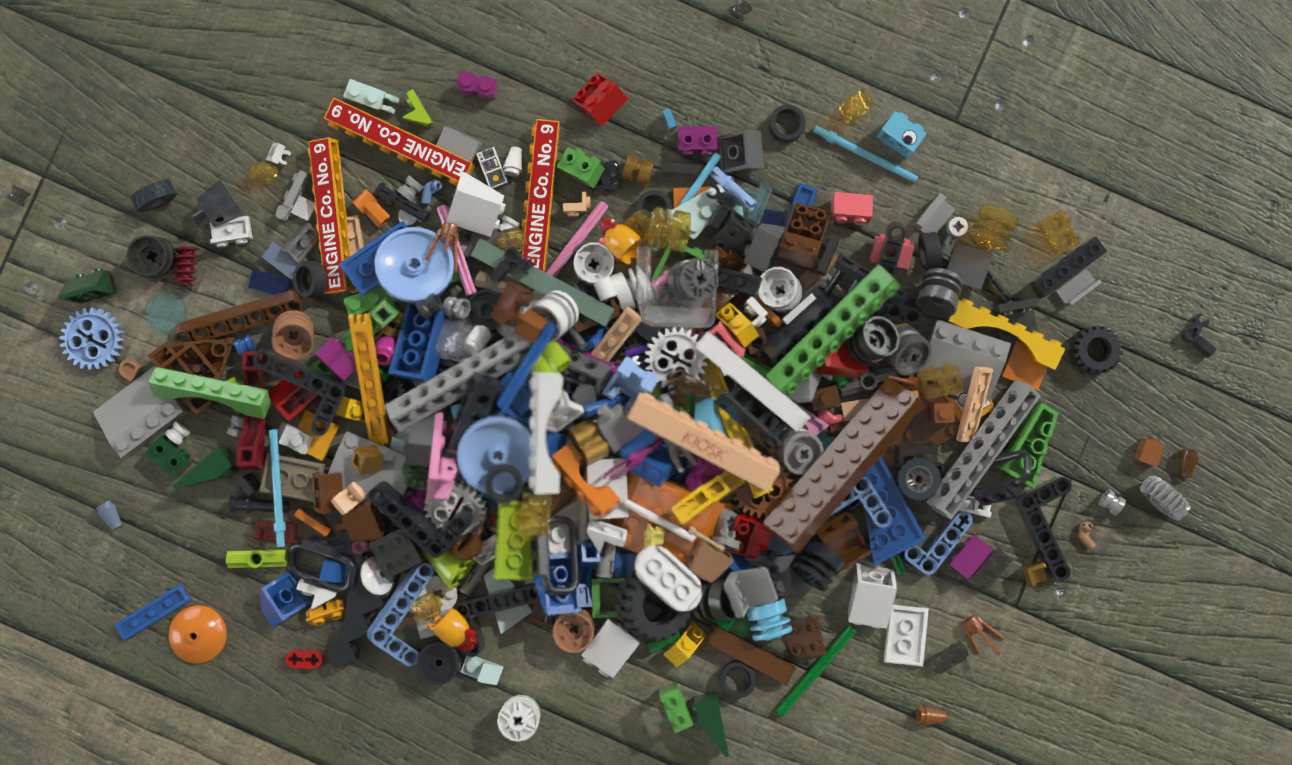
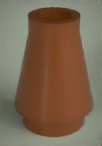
[916,706,947,726]

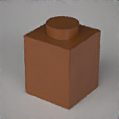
[514,308,549,343]
[930,403,955,423]
[1133,436,1165,467]

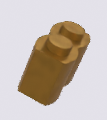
[568,418,610,466]

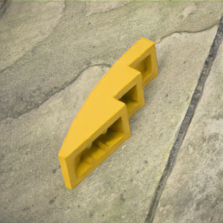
[671,471,747,525]

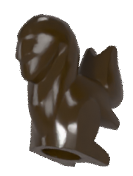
[666,369,712,409]

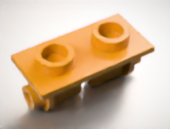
[306,598,346,626]

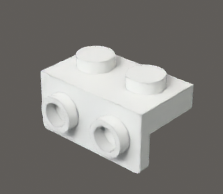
[210,216,253,248]

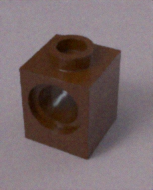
[747,327,767,358]

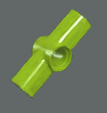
[226,549,288,568]

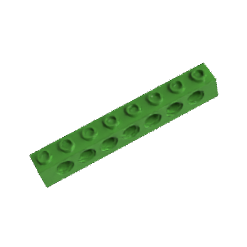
[766,265,900,397]

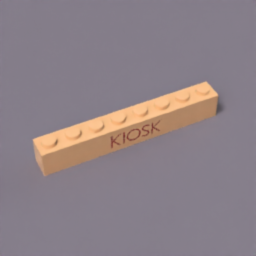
[627,392,780,491]

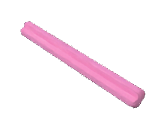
[546,201,608,278]
[437,205,476,296]

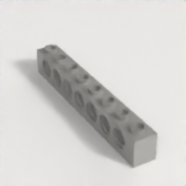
[385,332,533,432]
[926,380,1041,520]

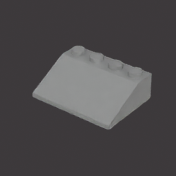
[916,320,1011,400]
[93,366,190,458]
[328,431,418,515]

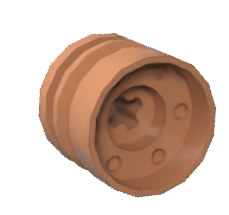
[272,310,314,360]
[553,608,595,653]

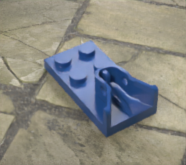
[339,221,408,297]

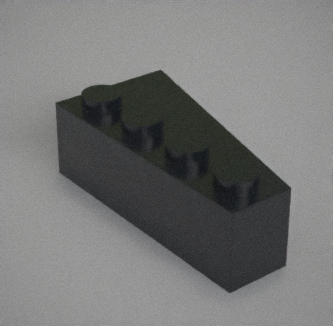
[762,295,836,368]

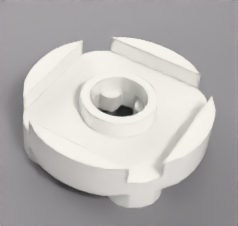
[419,575,458,613]

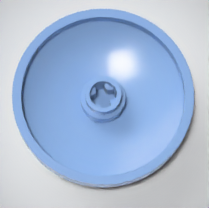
[375,227,454,303]
[458,416,532,494]

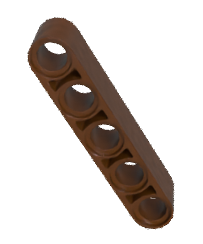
[704,623,796,685]

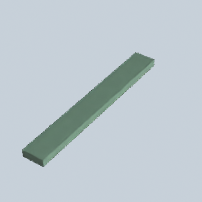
[471,238,615,327]

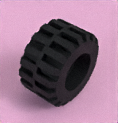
[1069,326,1123,375]

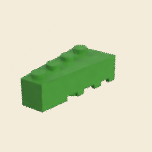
[996,402,1058,489]

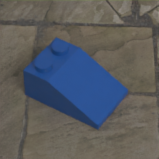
[533,554,582,615]

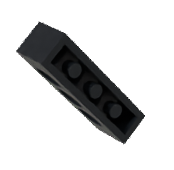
[1029,236,1107,299]
[446,372,500,451]

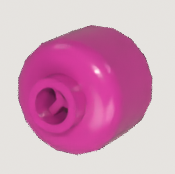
[375,337,397,365]

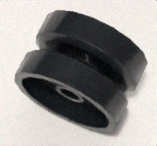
[417,639,463,685]

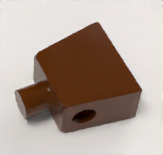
[804,383,841,411]
[336,499,387,541]

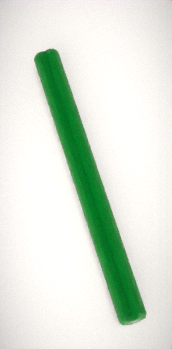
[775,625,856,717]

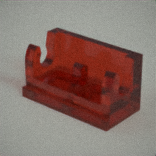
[254,519,298,545]

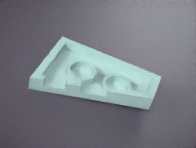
[665,184,726,240]
[484,568,533,634]

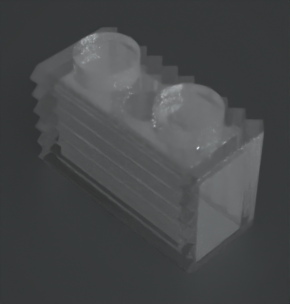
[435,316,473,361]

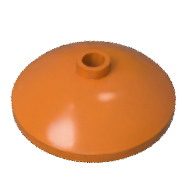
[169,605,227,664]

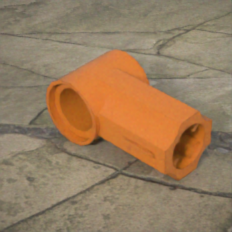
[352,189,391,228]

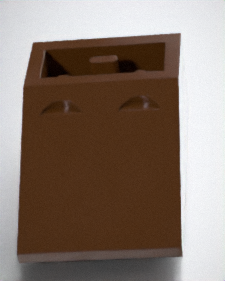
[777,202,832,270]
[491,281,533,327]

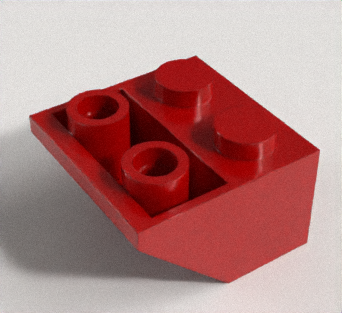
[571,72,628,127]
[268,370,322,421]
[725,513,772,559]

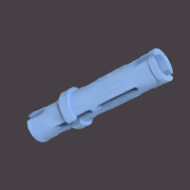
[709,166,758,212]

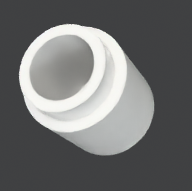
[464,325,491,355]

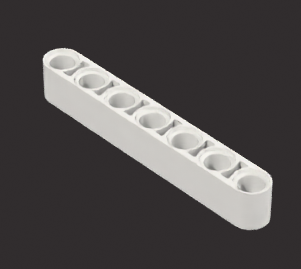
[695,331,811,432]

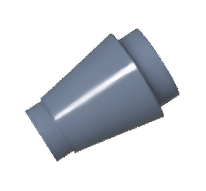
[96,500,122,530]

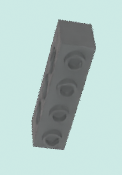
[548,341,612,394]

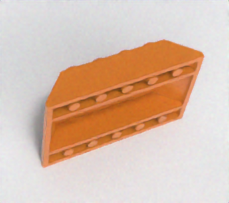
[608,463,734,570]

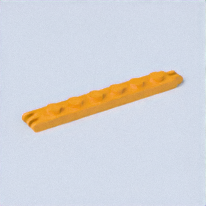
[349,313,390,447]

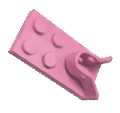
[426,412,457,501]

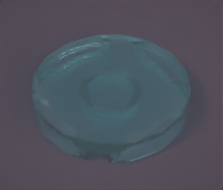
[147,293,187,331]

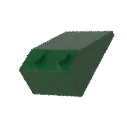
[58,268,117,304]
[172,447,239,489]
[691,692,729,757]

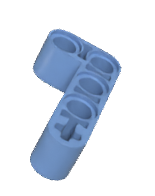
[902,511,973,575]

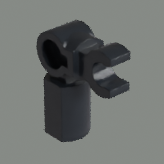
[706,184,736,230]
[490,248,535,283]
[1181,313,1217,358]

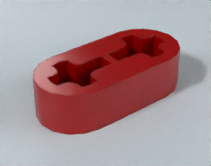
[286,649,324,669]

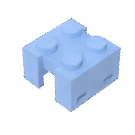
[602,356,659,411]

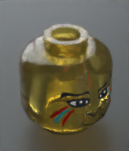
[497,227,527,252]
[413,592,444,621]

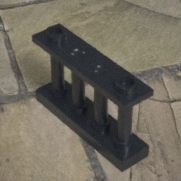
[814,253,907,321]
[714,377,791,453]

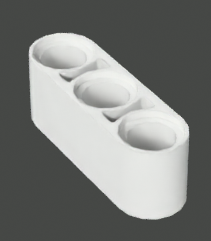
[594,277,617,304]

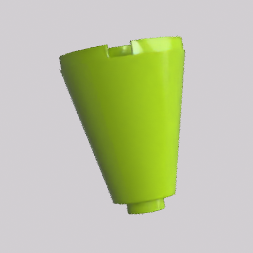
[422,544,475,589]

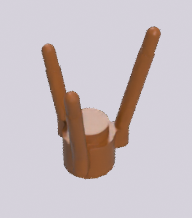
[425,222,459,273]
[870,361,919,393]
[963,614,1004,655]

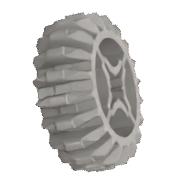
[1140,475,1190,521]

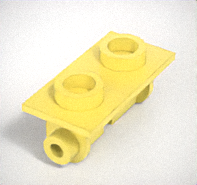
[641,523,665,551]

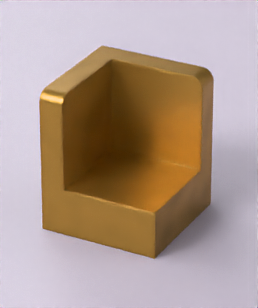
[351,445,384,474]
[1022,561,1047,587]

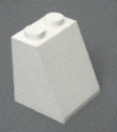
[446,172,506,237]
[848,563,897,629]
[581,617,640,678]

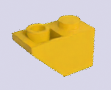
[715,302,759,348]
[336,397,366,422]
[663,622,707,668]

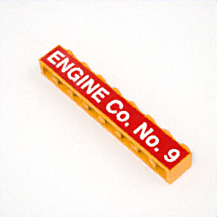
[324,98,474,187]
[520,119,560,272]
[308,138,355,294]

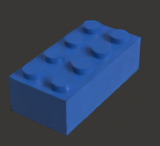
[389,302,451,383]

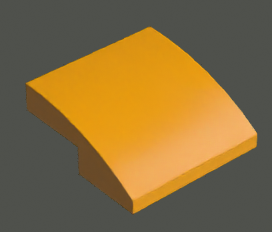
[297,410,340,461]

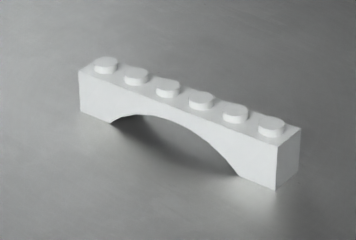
[528,372,562,494]

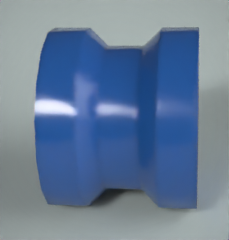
[234,334,257,358]

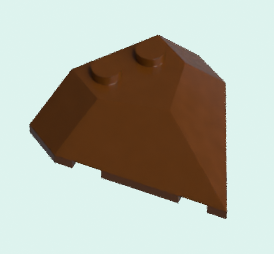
[148,337,235,415]

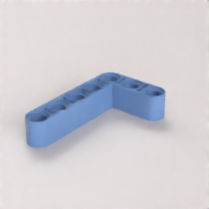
[831,477,891,528]
[367,561,434,666]

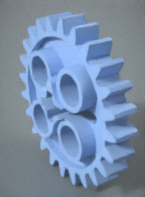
[59,308,125,370]

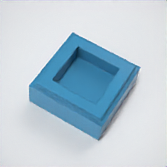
[662,108,677,132]

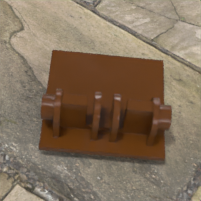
[783,615,826,660]

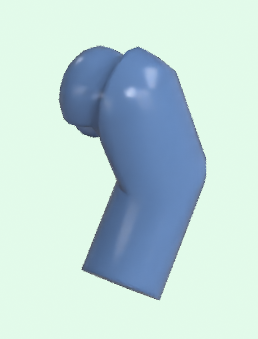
[421,179,442,205]

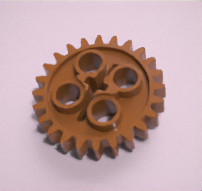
[732,454,793,518]

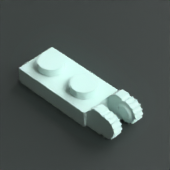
[343,79,399,114]

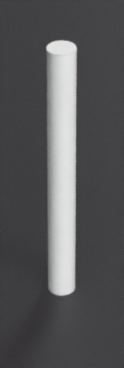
[623,499,696,542]

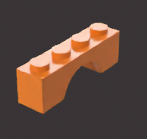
[551,442,621,520]

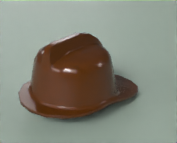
[448,523,483,560]

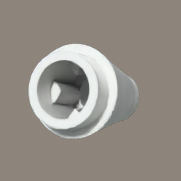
[503,147,522,177]

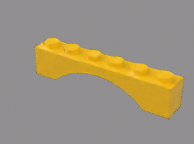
[947,298,1065,370]

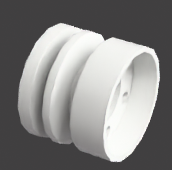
[574,243,614,285]
[610,265,654,312]
[758,267,803,312]
[530,291,579,342]
[498,695,541,741]

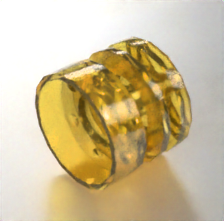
[969,204,1019,251]
[648,207,691,252]

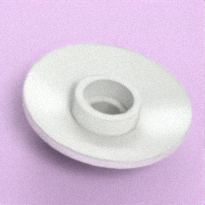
[360,557,393,595]

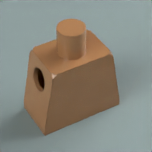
[687,537,733,582]

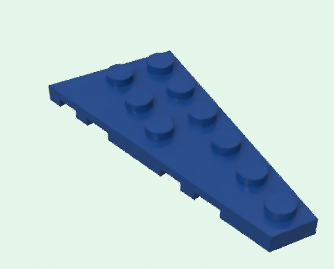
[859,456,926,566]

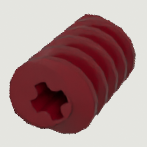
[171,246,200,287]

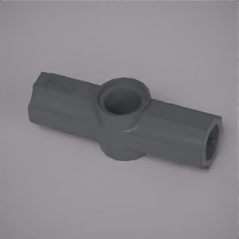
[839,366,898,397]

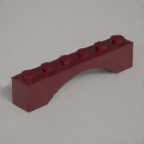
[236,351,268,470]

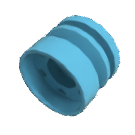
[746,597,792,640]

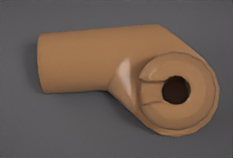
[1078,521,1096,550]

